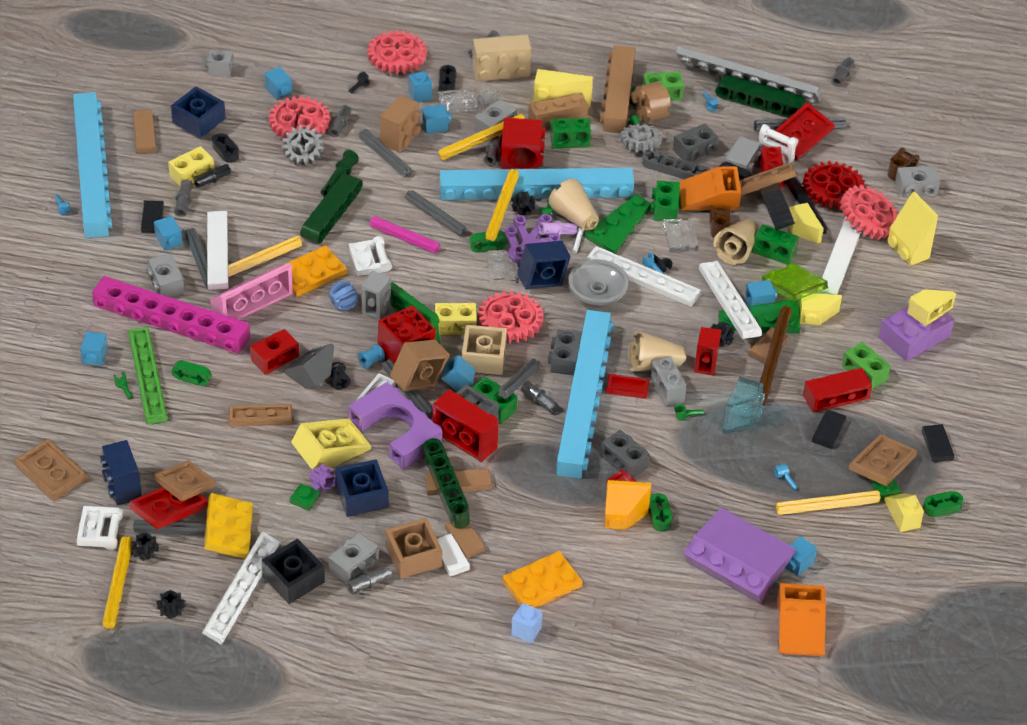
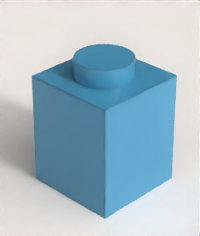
[264,67,292,99]
[409,71,432,102]
[422,104,451,134]
[154,216,183,251]
[745,280,777,306]
[80,331,108,366]
[441,355,475,392]
[785,536,817,576]

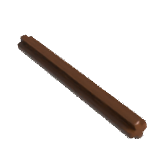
[755,305,792,405]

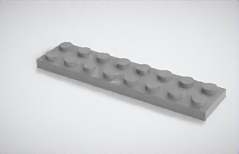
[676,46,822,103]

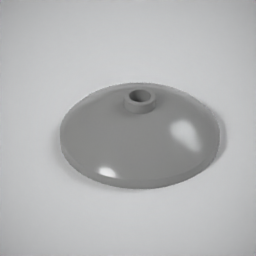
[568,259,629,305]

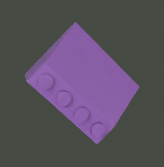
[683,507,796,604]

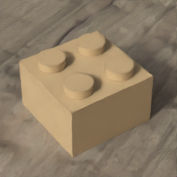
[462,325,507,375]

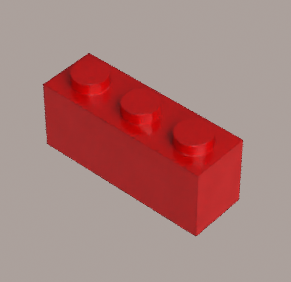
[803,368,872,413]

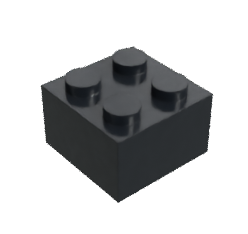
[261,538,325,604]

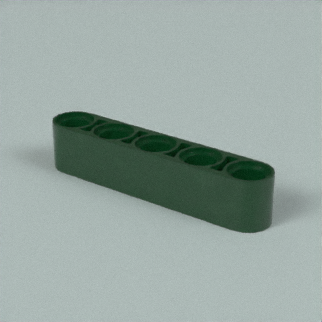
[715,75,807,118]
[300,173,363,244]
[423,438,470,529]

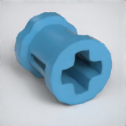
[358,344,385,369]

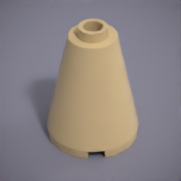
[548,179,599,230]
[713,219,759,265]
[628,331,687,372]

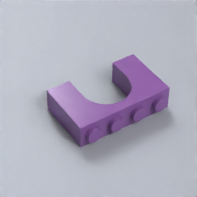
[348,381,443,470]

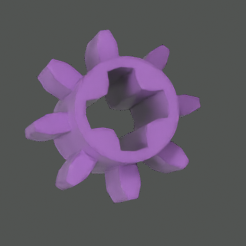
[309,464,336,493]

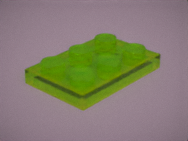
[762,264,828,301]

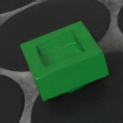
[871,479,900,501]
[290,483,320,511]

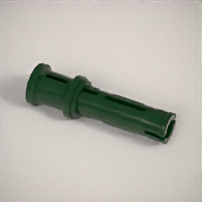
[321,150,359,197]

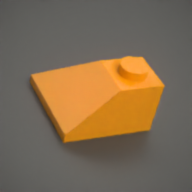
[604,480,651,530]

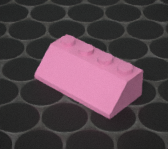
[210,263,293,320]

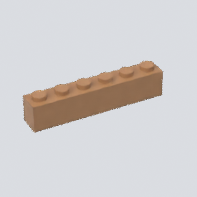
[600,45,635,133]

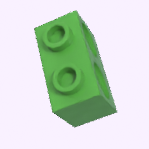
[643,72,684,101]
[842,342,891,390]

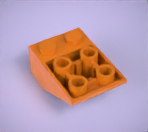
[679,166,741,211]
[777,583,826,656]

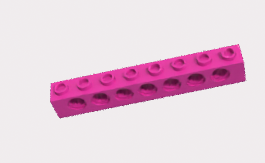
[92,276,251,354]

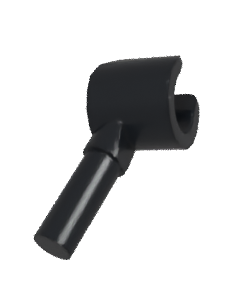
[348,72,370,93]
[653,253,673,273]

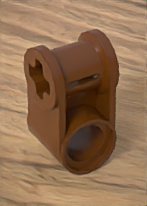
[887,147,920,181]
[709,205,730,238]

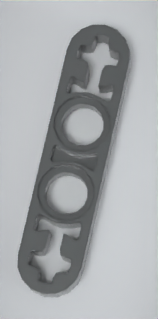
[642,150,711,180]

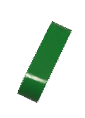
[469,231,507,252]
[171,360,212,386]
[923,491,964,517]
[649,493,672,532]

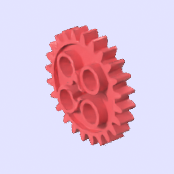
[367,30,427,75]
[269,95,330,140]
[840,185,898,240]
[478,290,544,344]

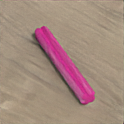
[370,216,440,253]

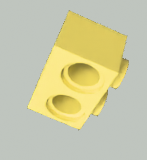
[168,146,214,186]
[435,303,477,335]

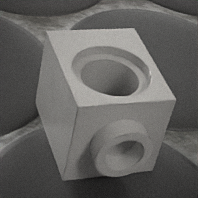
[205,49,234,77]

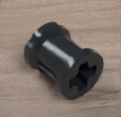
[330,362,351,390]

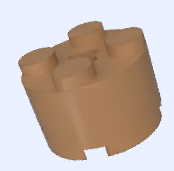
[631,81,671,123]

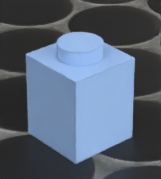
[511,603,543,643]

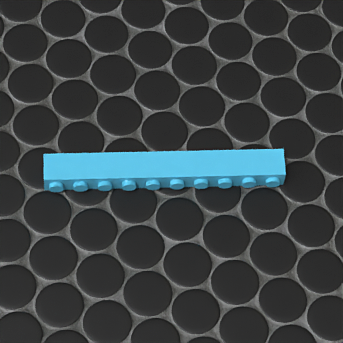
[73,92,112,238]
[440,168,634,200]
[556,310,614,479]

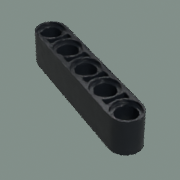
[759,183,795,231]

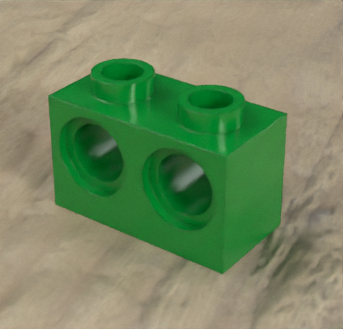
[550,117,591,149]
[650,180,680,223]
[753,224,799,265]
[472,377,517,424]

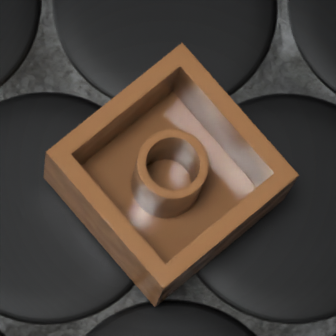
[380,95,421,153]
[390,340,450,391]
[385,518,442,579]

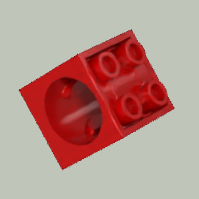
[501,117,546,169]
[377,305,436,364]

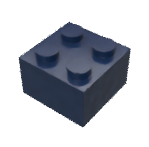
[171,86,226,139]
[517,240,571,290]
[99,440,142,505]
[335,459,389,517]

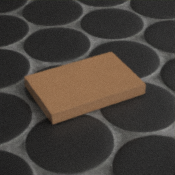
[849,434,917,486]
[14,438,88,501]

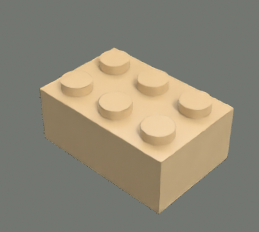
[472,35,531,82]

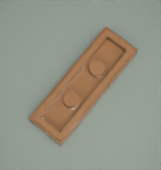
[133,109,156,153]
[739,162,797,195]
[228,404,292,426]
[425,468,492,495]

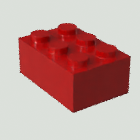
[433,389,499,463]

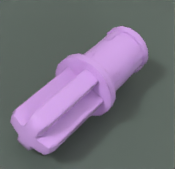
[538,221,577,236]

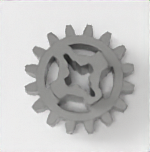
[621,124,662,152]
[282,125,324,166]

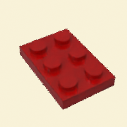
[769,102,835,161]
[129,487,208,530]

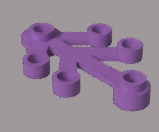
[504,214,560,264]

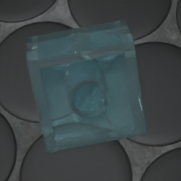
[722,376,765,434]

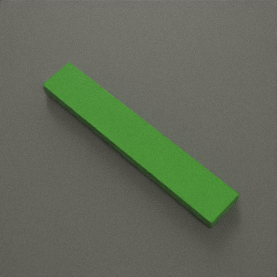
[128,327,168,425]

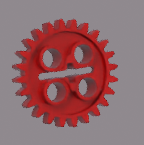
[802,161,865,210]

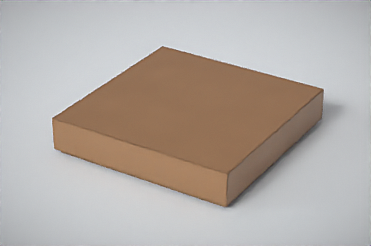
[154,460,216,501]

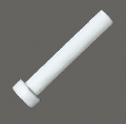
[572,227,585,254]

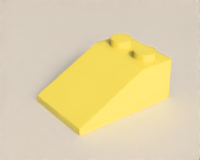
[533,69,593,108]
[887,192,938,266]
[291,418,372,470]

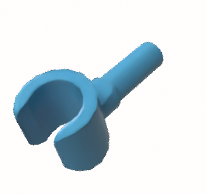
[703,92,718,112]
[55,194,70,214]
[643,252,664,274]
[774,464,798,490]

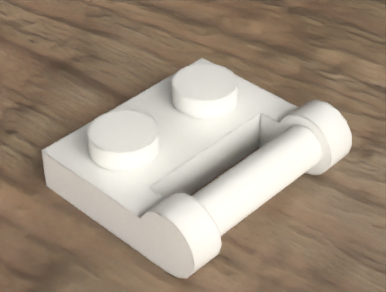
[758,124,798,165]
[349,236,392,276]
[77,506,124,550]

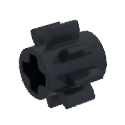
[511,192,536,216]
[711,321,735,347]
[131,533,159,561]
[156,590,185,619]

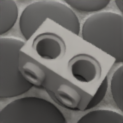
[650,356,687,407]

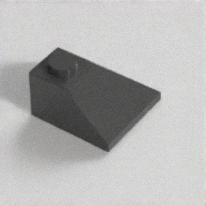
[283,343,334,389]

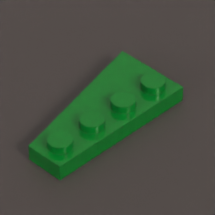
[585,194,651,254]
[391,282,441,345]
[718,299,800,334]

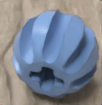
[329,281,358,311]

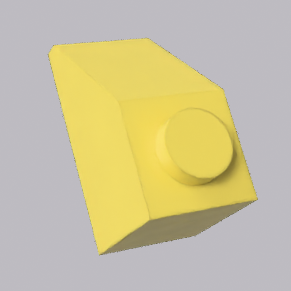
[786,203,823,243]
[907,289,956,326]
[799,293,842,325]
[884,493,924,532]

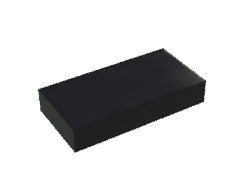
[141,201,164,233]
[812,409,846,449]
[922,424,954,462]

